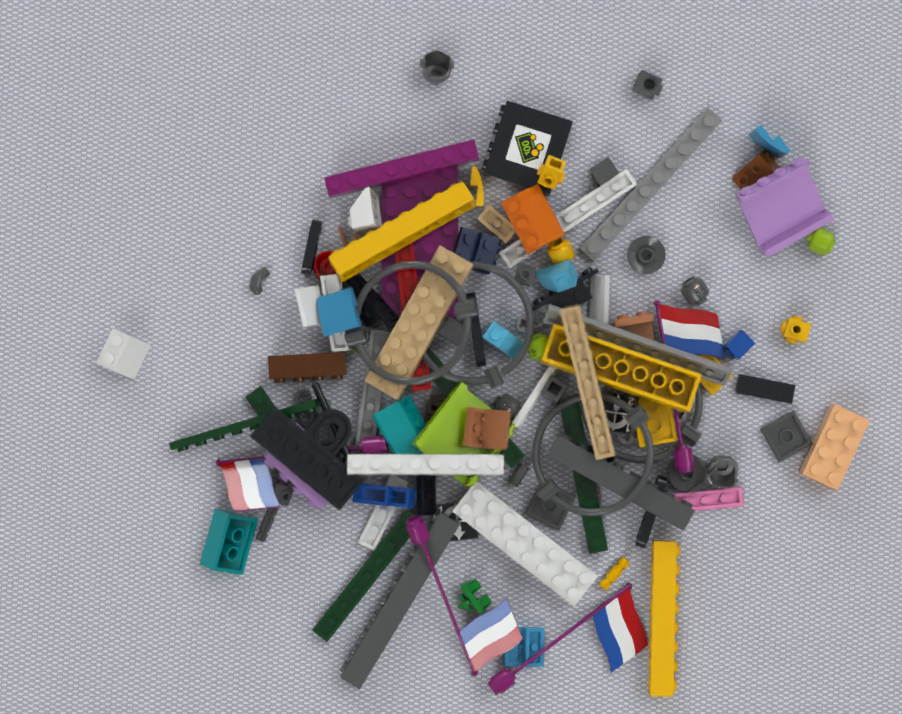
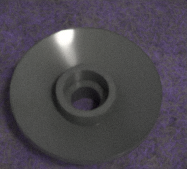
[627,236,666,274]

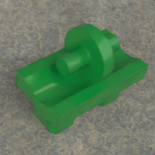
[458,579,492,615]

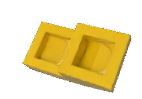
[470,166,484,208]

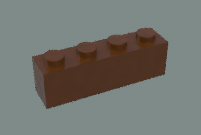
[268,352,347,383]

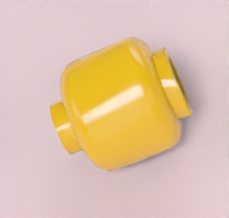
[547,238,575,264]

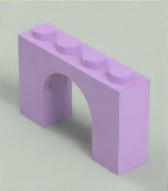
[263,422,328,509]

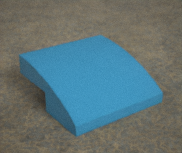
[749,125,790,159]
[317,287,362,337]
[502,627,544,667]

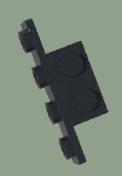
[532,267,599,311]
[346,273,400,328]

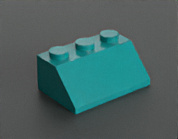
[372,395,426,454]
[200,509,258,575]

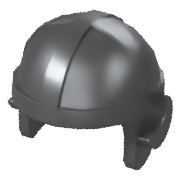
[420,50,454,85]
[706,455,739,488]

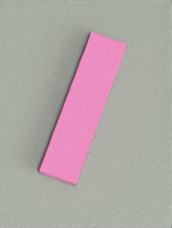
[672,486,744,511]

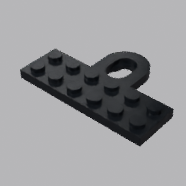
[249,406,364,511]

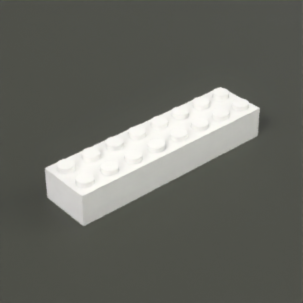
[452,482,598,606]

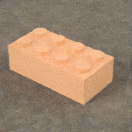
[798,404,870,490]

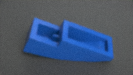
[352,483,416,508]

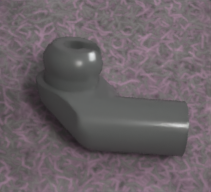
[249,267,270,295]

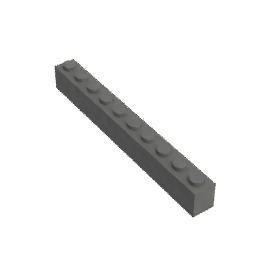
[339,511,460,689]

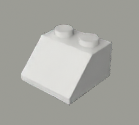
[348,187,382,237]
[295,285,323,329]
[96,328,151,380]

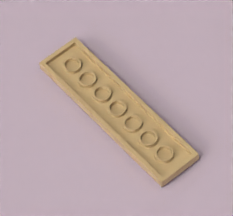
[365,246,474,400]

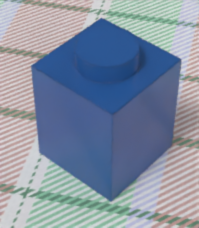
[723,330,756,360]

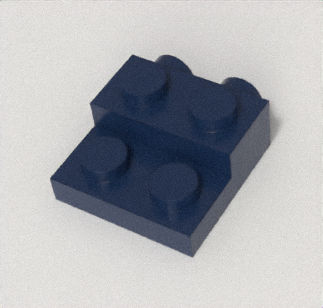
[453,227,501,275]

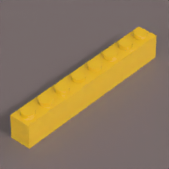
[328,181,475,282]
[648,540,680,697]

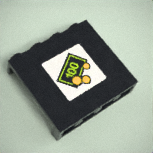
[481,100,573,196]

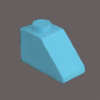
[535,259,578,292]
[482,321,523,359]

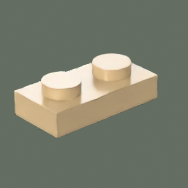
[477,205,516,244]

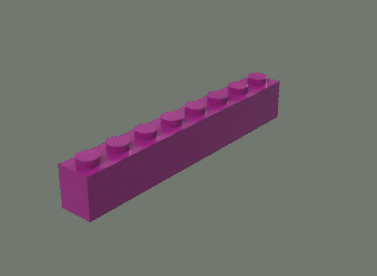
[324,139,479,199]

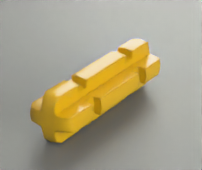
[599,557,630,590]

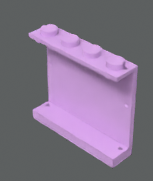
[735,157,834,257]

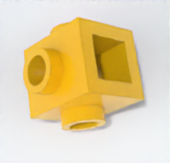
[537,155,567,190]
[779,315,812,344]

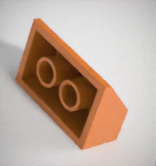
[501,184,565,254]

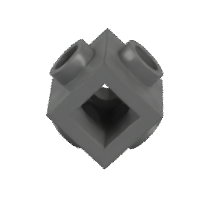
[273,479,293,508]

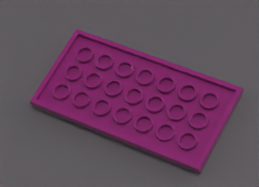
[381,166,458,317]

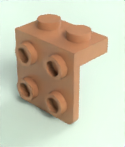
[612,311,655,341]
[463,407,511,450]

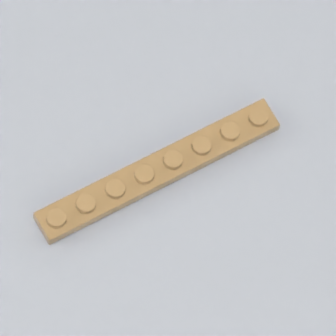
[560,305,615,460]

